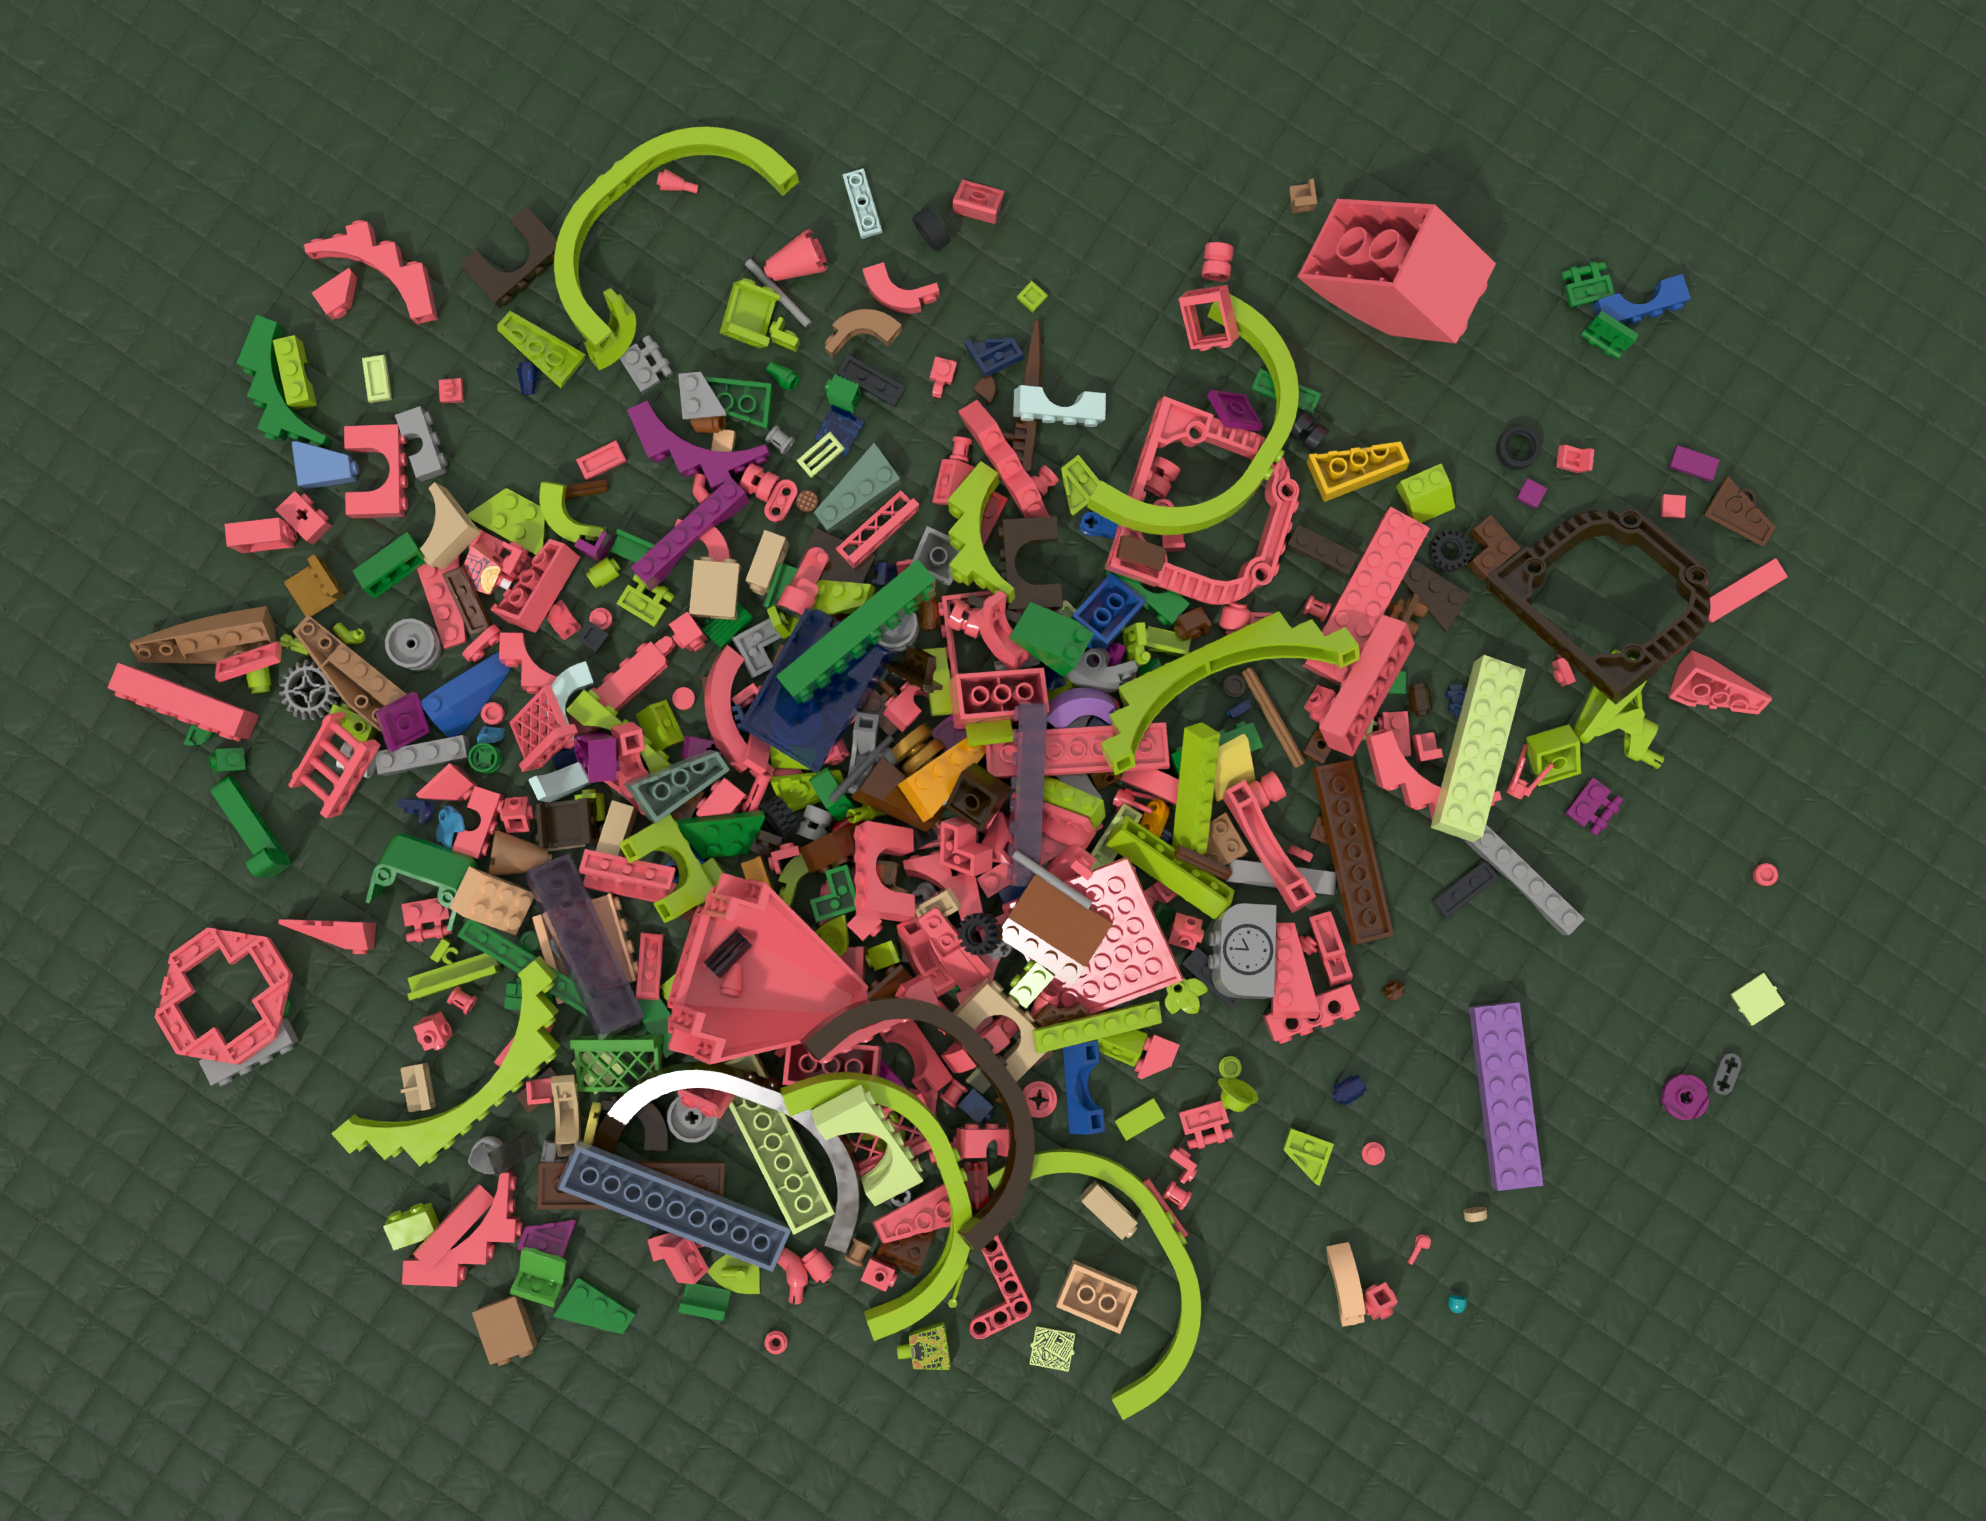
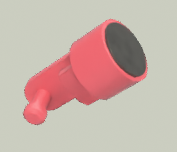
[776,547,829,621]

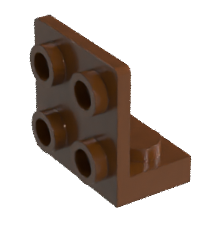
[875,1229,937,1276]

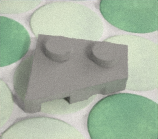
[678,372,727,420]

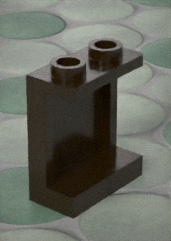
[534,798,599,848]

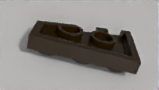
[1402,559,1470,633]

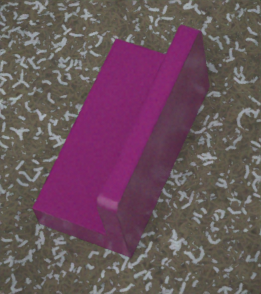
[574,531,614,562]

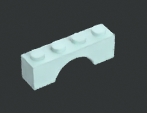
[1013,385,1106,427]

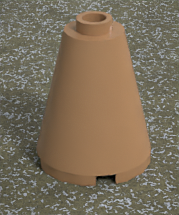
[489,830,552,876]

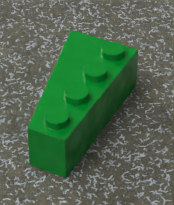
[704,376,774,431]
[1169,721,1263,780]

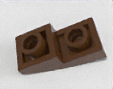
[1116,535,1166,572]

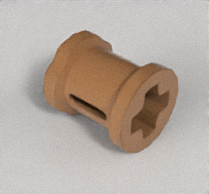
[844,1237,872,1267]

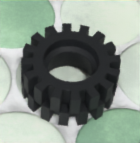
[1428,530,1472,572]
[760,795,799,839]
[957,913,1002,955]

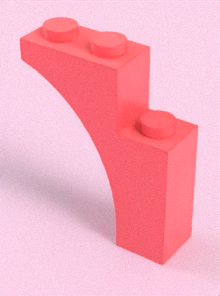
[903,851,984,932]

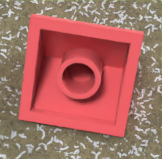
[953,179,1005,224]

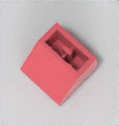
[696,778,749,817]

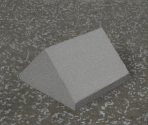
[910,526,960,586]

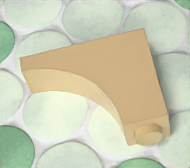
[420,482,481,570]

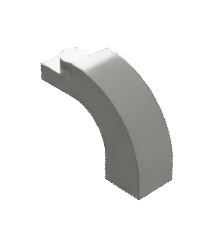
[1065,652,1138,693]
[845,712,879,794]

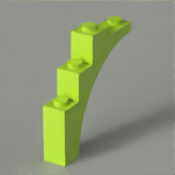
[947,461,1015,604]

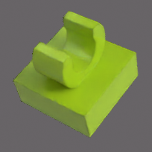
[430,937,459,964]

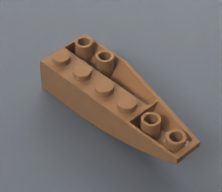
[130,606,277,664]
[293,615,407,733]

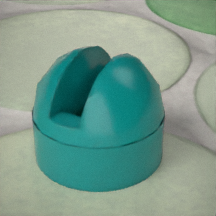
[1448,1295,1467,1313]

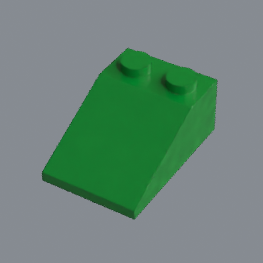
[1008,602,1094,677]

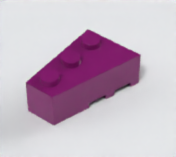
[574,731,620,783]

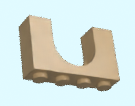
[952,978,1046,1082]

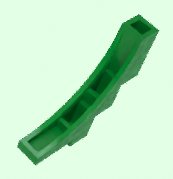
[236,315,332,448]

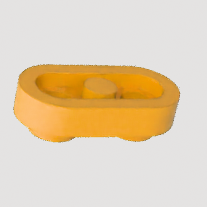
[1140,799,1169,838]

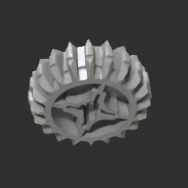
[279,660,341,720]

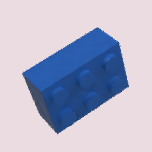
[1071,573,1146,650]

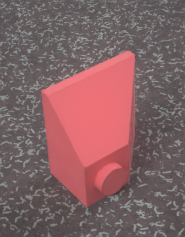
[416,763,478,801]

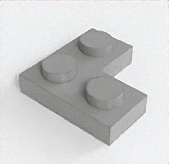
[732,618,781,678]

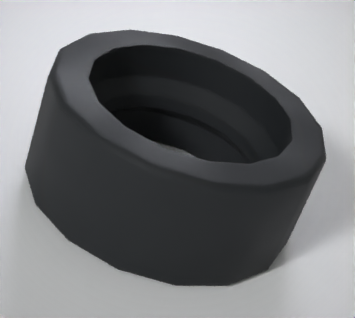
[912,207,951,251]
[1496,425,1541,470]

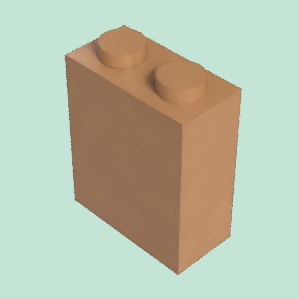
[472,1295,538,1366]

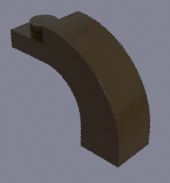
[602,1095,671,1151]

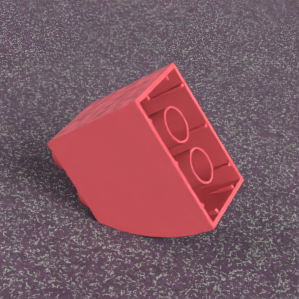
[1298,199,1496,344]

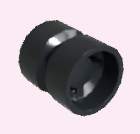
[1289,411,1329,453]

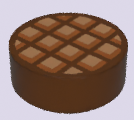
[796,490,819,513]

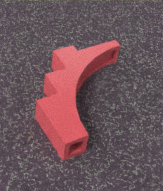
[304,220,438,324]
[958,400,1050,518]
[1365,728,1502,820]
[402,1170,523,1287]

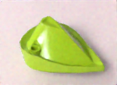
[815,914,849,957]

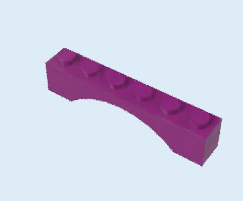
[631,477,750,591]

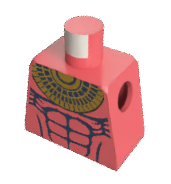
[463,541,515,594]

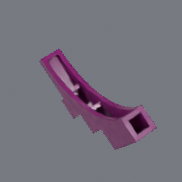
[627,401,771,492]

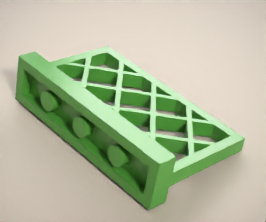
[570,1035,664,1092]

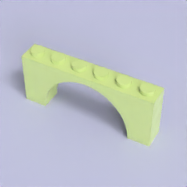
[811,1085,923,1206]

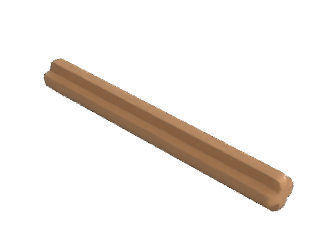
[1242,667,1305,768]

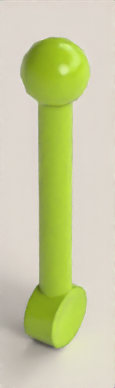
[948,1262,969,1308]

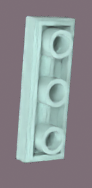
[842,168,882,239]

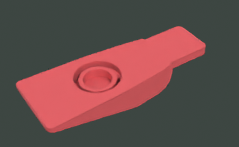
[918,907,992,991]

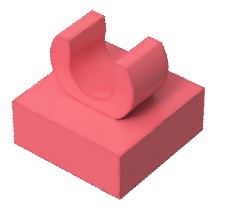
[439,378,464,404]

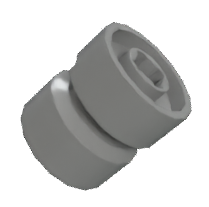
[796,804,833,841]

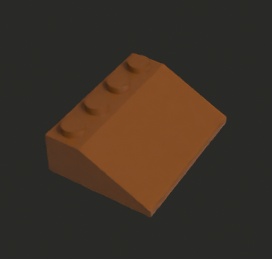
[998,874,1113,985]

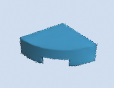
[477,726,505,744]

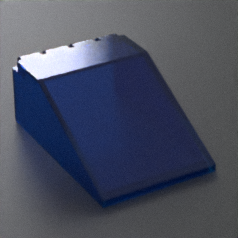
[739,607,892,773]

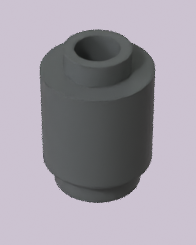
[1083,647,1110,672]

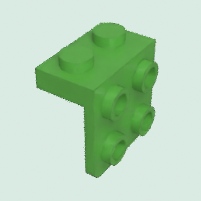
[510,1247,567,1308]

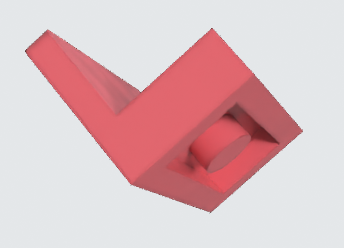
[932,459,975,505]
[658,1236,709,1284]

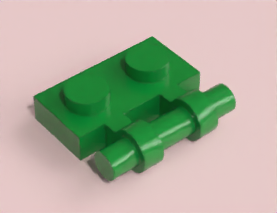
[1560,261,1615,308]
[1580,311,1639,359]

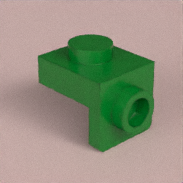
[208,747,246,774]

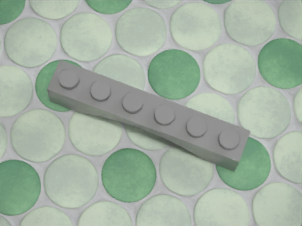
[1465,825,1585,935]

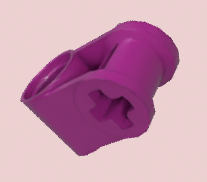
[681,736,725,759]

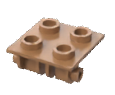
[1203,812,1248,866]

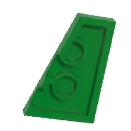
[553,1276,636,1334]

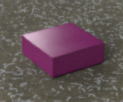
[1516,478,1547,509]

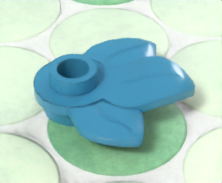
[436,805,465,849]

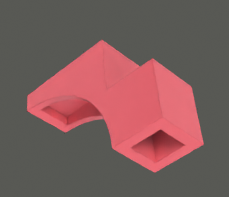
[499,633,558,694]

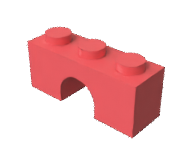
[883,681,929,732]
[611,722,649,798]
[452,786,505,859]
[956,1123,1009,1158]

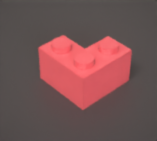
[940,816,993,877]

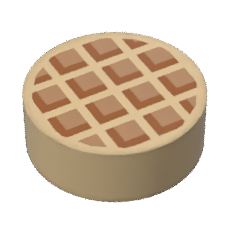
[1463,1207,1487,1222]

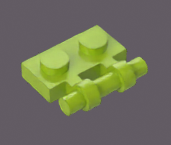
[616,575,675,628]
[1122,622,1150,667]

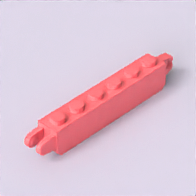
[555,636,676,752]

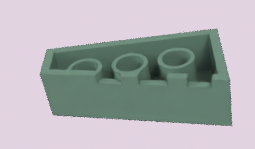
[814,443,901,534]
[624,750,729,823]

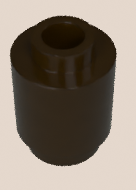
[1407,683,1433,717]

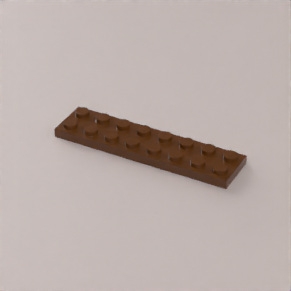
[1312,760,1394,945]
[537,1161,725,1209]

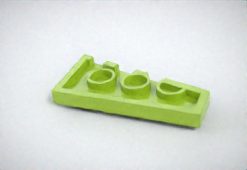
[497,311,586,388]

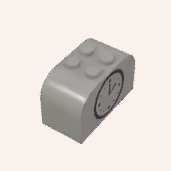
[1208,903,1276,999]

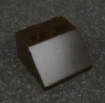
[945,762,1011,832]

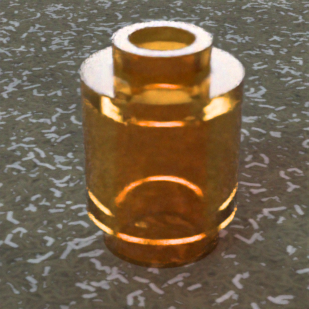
[917,597,941,631]

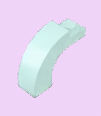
[546,661,593,741]

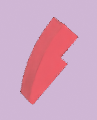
[1309,911,1353,987]

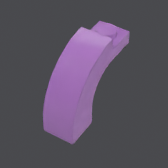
[1044,688,1118,729]

